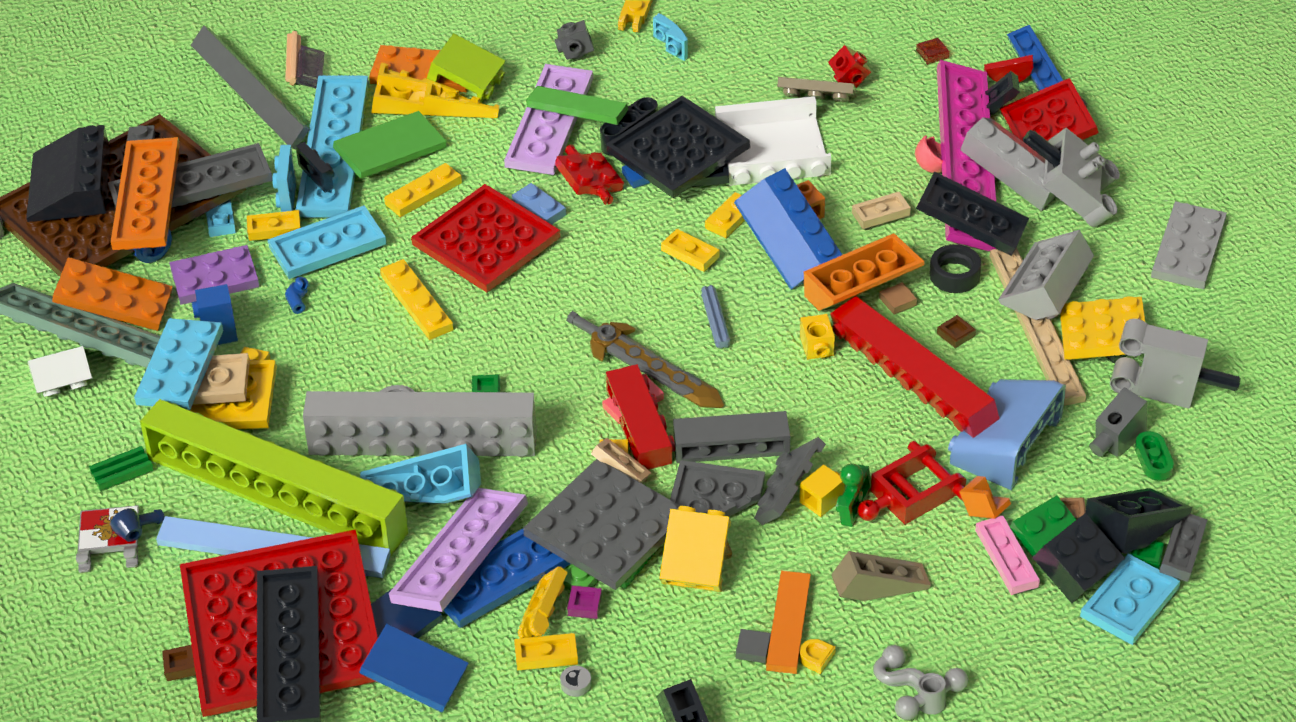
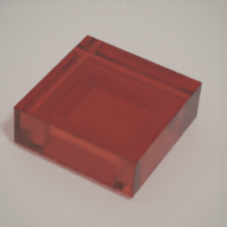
[916,38,950,65]

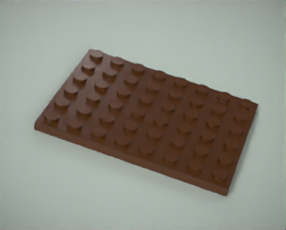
[0,114,246,277]

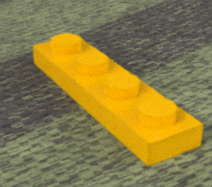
[380,259,453,340]

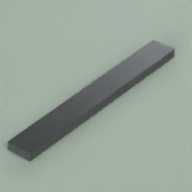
[191,25,310,150]

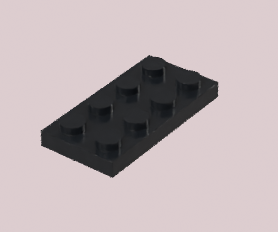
[916,171,1029,256]

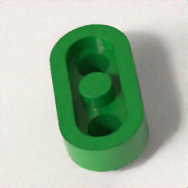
[1135,431,1174,481]

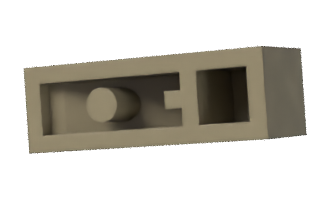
[831,551,931,601]

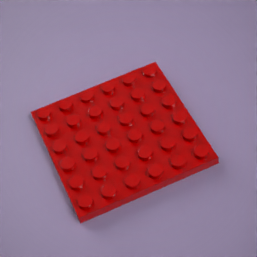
[180,529,378,717]

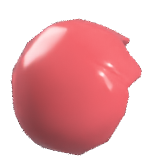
[914,135,943,173]

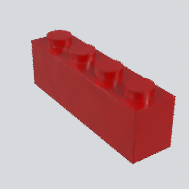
[605,364,676,470]

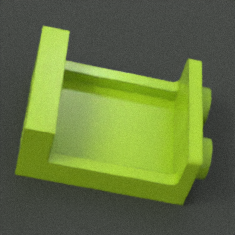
[427,33,506,103]

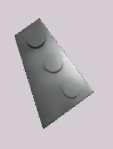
[754,437,826,525]

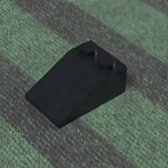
[1085,488,1192,554]

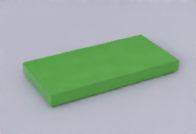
[333,111,447,179]

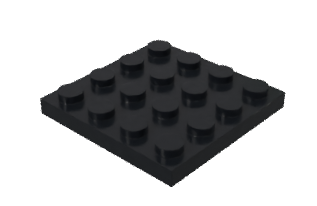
[605,96,751,198]

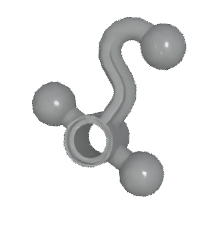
[873,645,968,720]

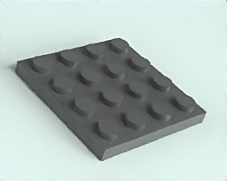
[523,459,680,590]

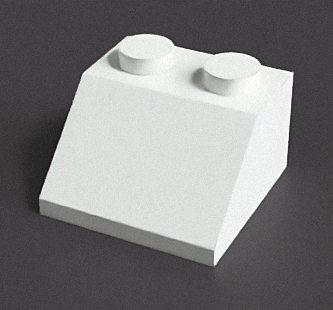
[27,346,92,397]

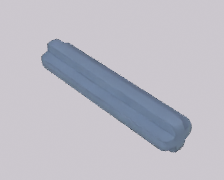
[701,285,730,349]

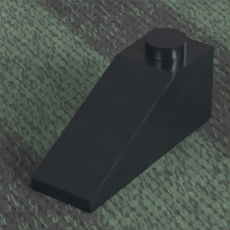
[656,679,709,722]

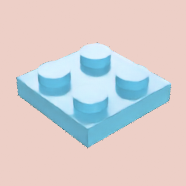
[273,145,297,212]

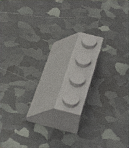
[961,117,1056,211]
[998,230,1094,320]

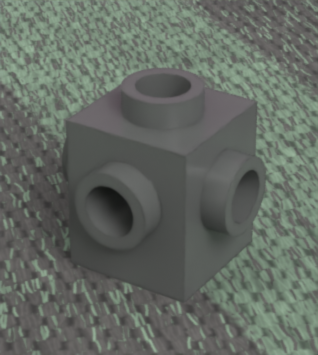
[554,20,594,60]

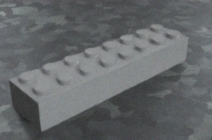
[303,391,537,457]

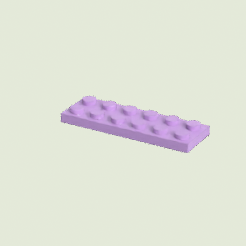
[504,64,593,175]
[389,488,528,612]

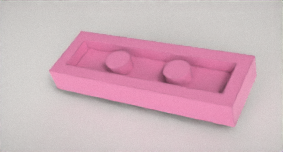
[975,516,1040,595]

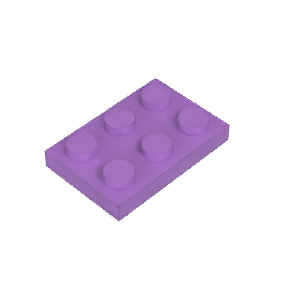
[169,245,259,305]

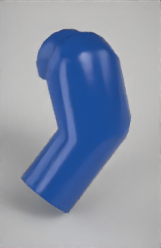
[285,277,309,314]

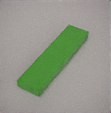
[526,86,628,125]

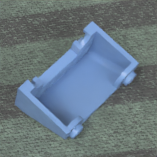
[948,379,1066,490]

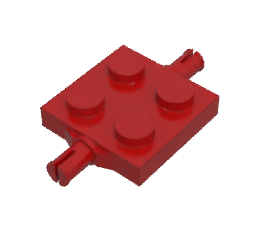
[555,145,624,205]

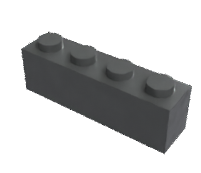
[673,411,790,463]

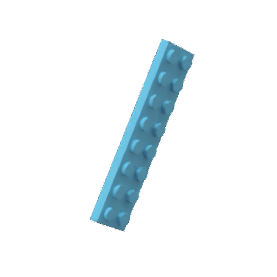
[296,76,369,218]

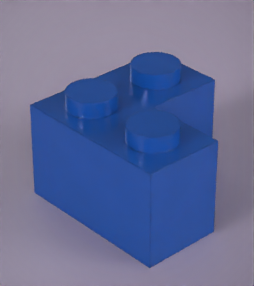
[191,284,238,345]

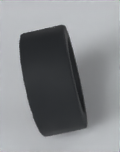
[930,244,981,293]

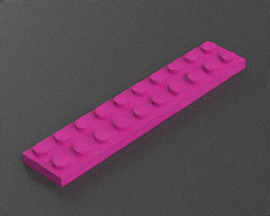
[937,60,996,251]

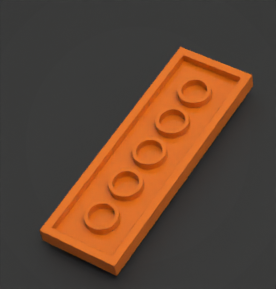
[111,137,180,250]

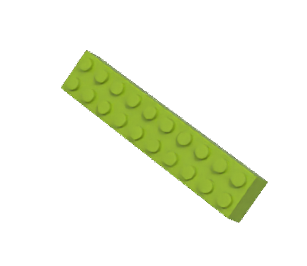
[140,399,408,557]

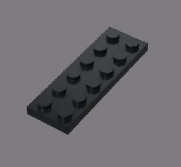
[257,566,321,722]

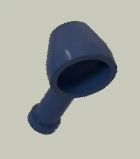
[110,508,164,542]

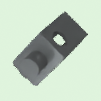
[1089,387,1147,457]

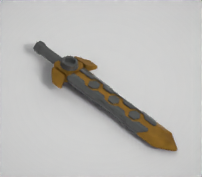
[566,311,724,408]

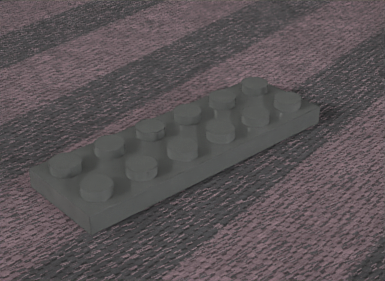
[108,143,273,208]

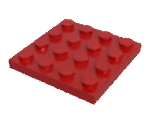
[411,184,561,293]

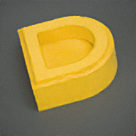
[799,639,836,674]

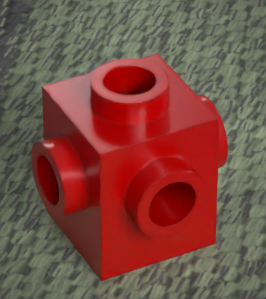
[828,45,871,88]

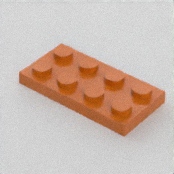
[369,45,467,93]
[52,257,173,331]

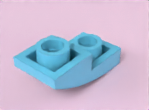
[653,13,688,61]
[206,199,236,237]

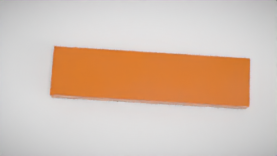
[766,571,811,674]

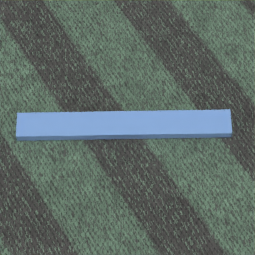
[156,516,391,578]

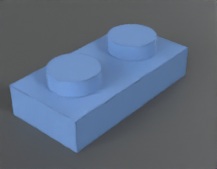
[512,183,566,225]

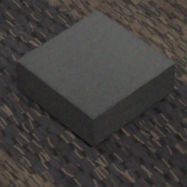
[736,629,771,663]

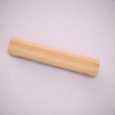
[285,31,301,86]

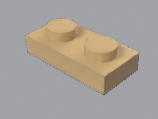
[852,192,911,229]
[591,438,651,484]

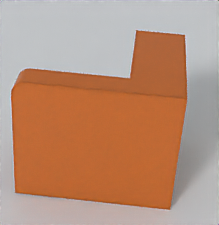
[959,476,1011,519]

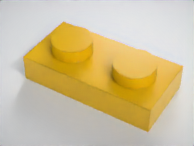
[705,192,745,239]
[247,210,301,241]
[661,229,720,272]
[514,633,578,671]

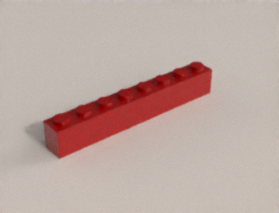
[830,296,1000,438]

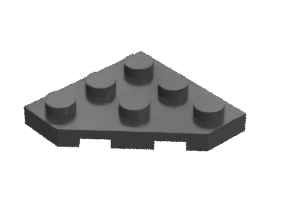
[670,460,765,517]

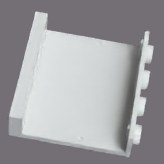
[715,96,831,186]

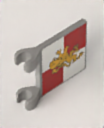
[76,505,139,573]

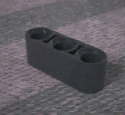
[600,97,658,156]

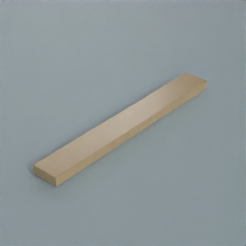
[990,247,1086,406]

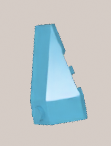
[360,444,481,503]

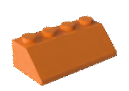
[804,233,924,311]

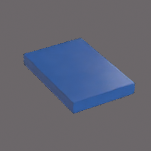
[359,624,469,713]

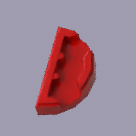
[984,55,1033,82]

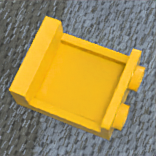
[659,506,731,592]

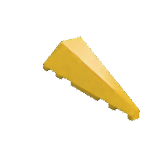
[371,63,500,118]

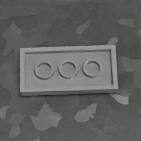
[1151,201,1227,290]

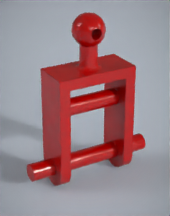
[858,441,967,525]

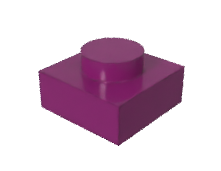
[567,585,602,619]

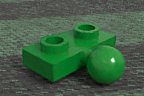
[836,463,871,527]

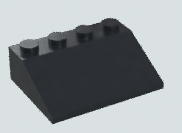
[26,125,110,222]

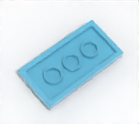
[268,205,386,279]
[134,318,223,410]

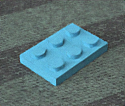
[1080,554,1180,645]

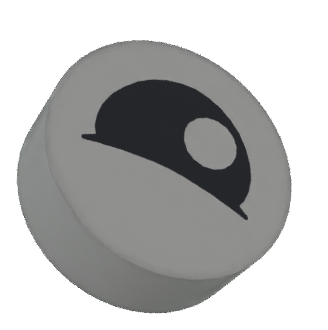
[560,666,591,697]

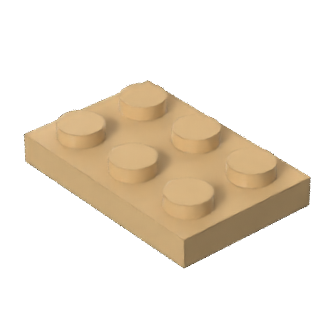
[192,353,250,405]

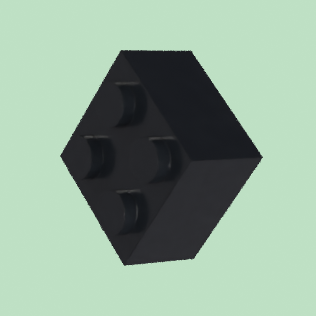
[1032,513,1125,603]

